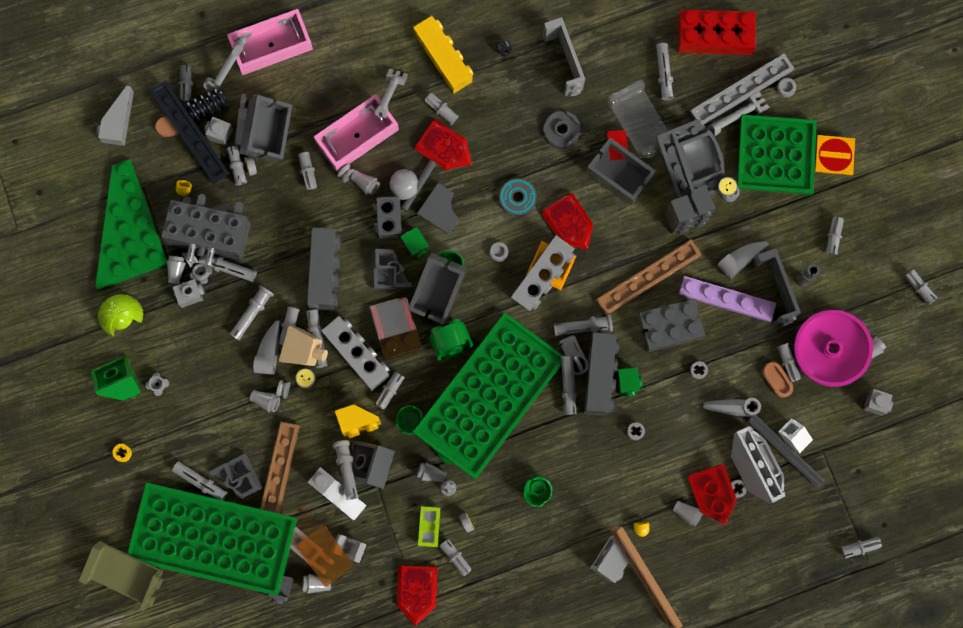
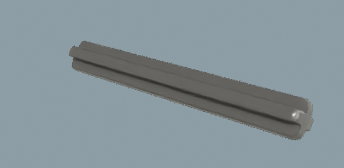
[748,415,824,487]

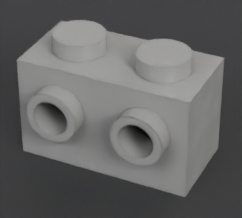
[590,535,630,583]

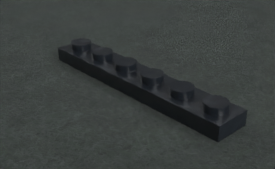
[149,80,229,184]

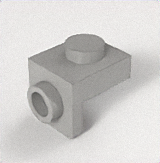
[332,534,367,563]

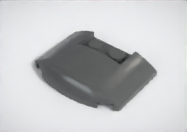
[656,119,725,203]

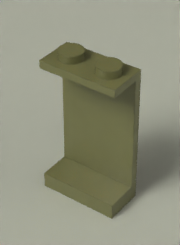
[79,541,163,612]

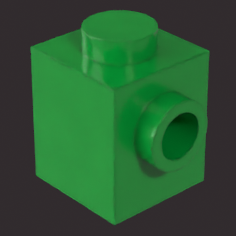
[401,227,429,259]
[616,367,643,397]

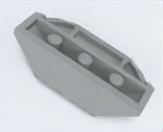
[731,426,785,504]

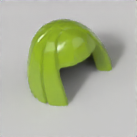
[98,294,143,336]

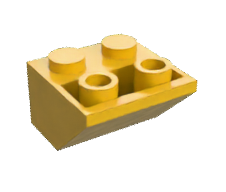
[335,405,381,438]

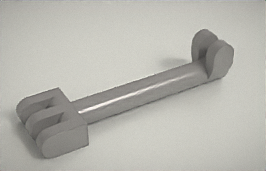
[204,37,246,92]
[375,69,408,118]
[708,92,769,136]

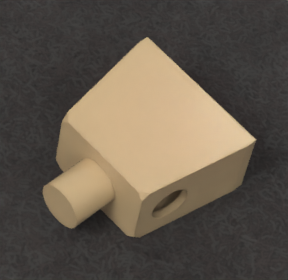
[279,326,328,366]

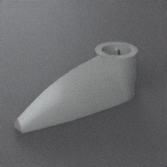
[717,241,769,279]
[253,321,281,374]
[703,398,761,417]

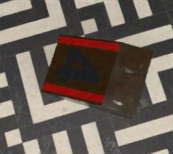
[370,296,422,361]

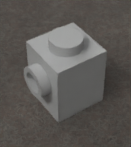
[205,117,233,146]
[173,279,205,308]
[863,389,893,416]

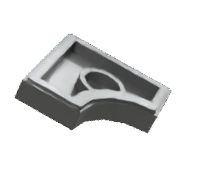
[417,183,459,235]

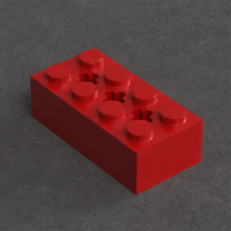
[678,10,756,55]

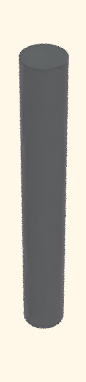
[401,160,436,211]

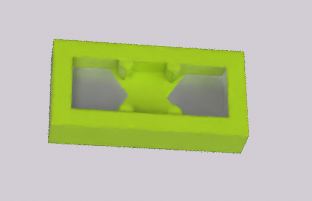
[418,506,440,547]

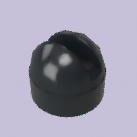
[496,40,512,56]

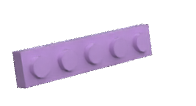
[679,276,776,322]

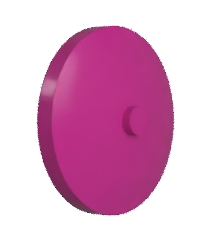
[794,310,873,387]

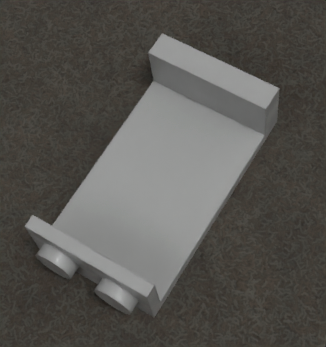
[542,17,585,96]

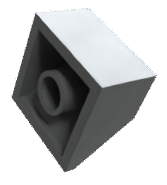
[350,440,395,489]

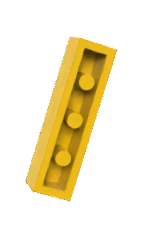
[413,16,474,94]

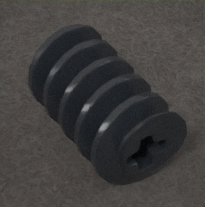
[185,88,229,121]

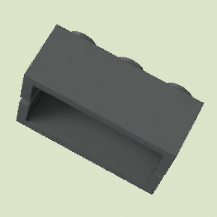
[240,95,293,163]
[586,138,656,206]
[664,187,716,235]
[408,253,467,325]
[637,299,705,353]

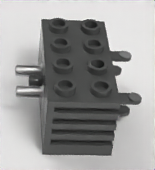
[162,194,251,266]

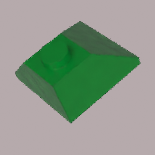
[91,355,141,401]

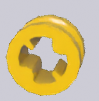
[112,444,132,462]

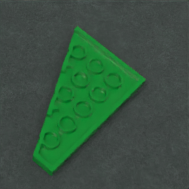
[96,159,167,290]

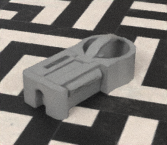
[559,335,588,376]

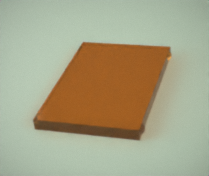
[296,524,355,587]

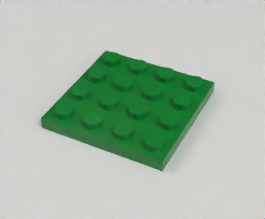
[737,115,817,195]

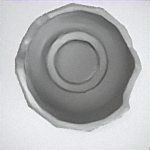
[390,169,418,200]

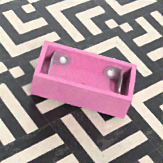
[227,9,313,75]
[314,94,399,172]

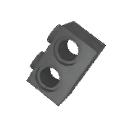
[373,196,402,239]

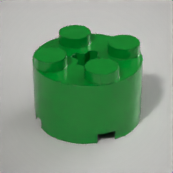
[429,319,473,360]

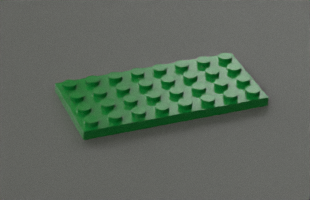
[412,313,563,480]
[127,483,298,596]

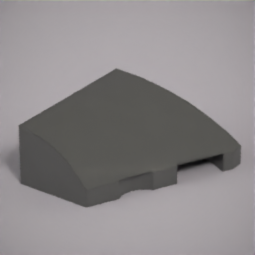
[372,249,412,290]
[209,453,263,499]

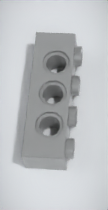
[511,235,575,312]
[321,316,390,391]

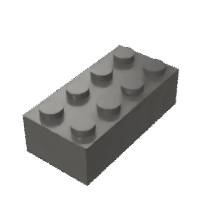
[307,228,341,311]
[584,332,619,416]

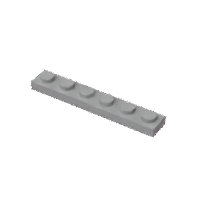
[690,54,795,125]

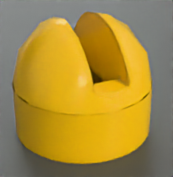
[176,180,192,196]
[633,522,650,537]

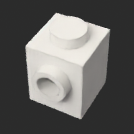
[779,418,813,453]

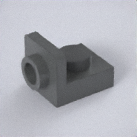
[267,576,294,604]

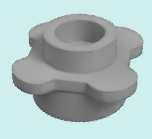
[190,263,213,284]
[146,373,169,396]

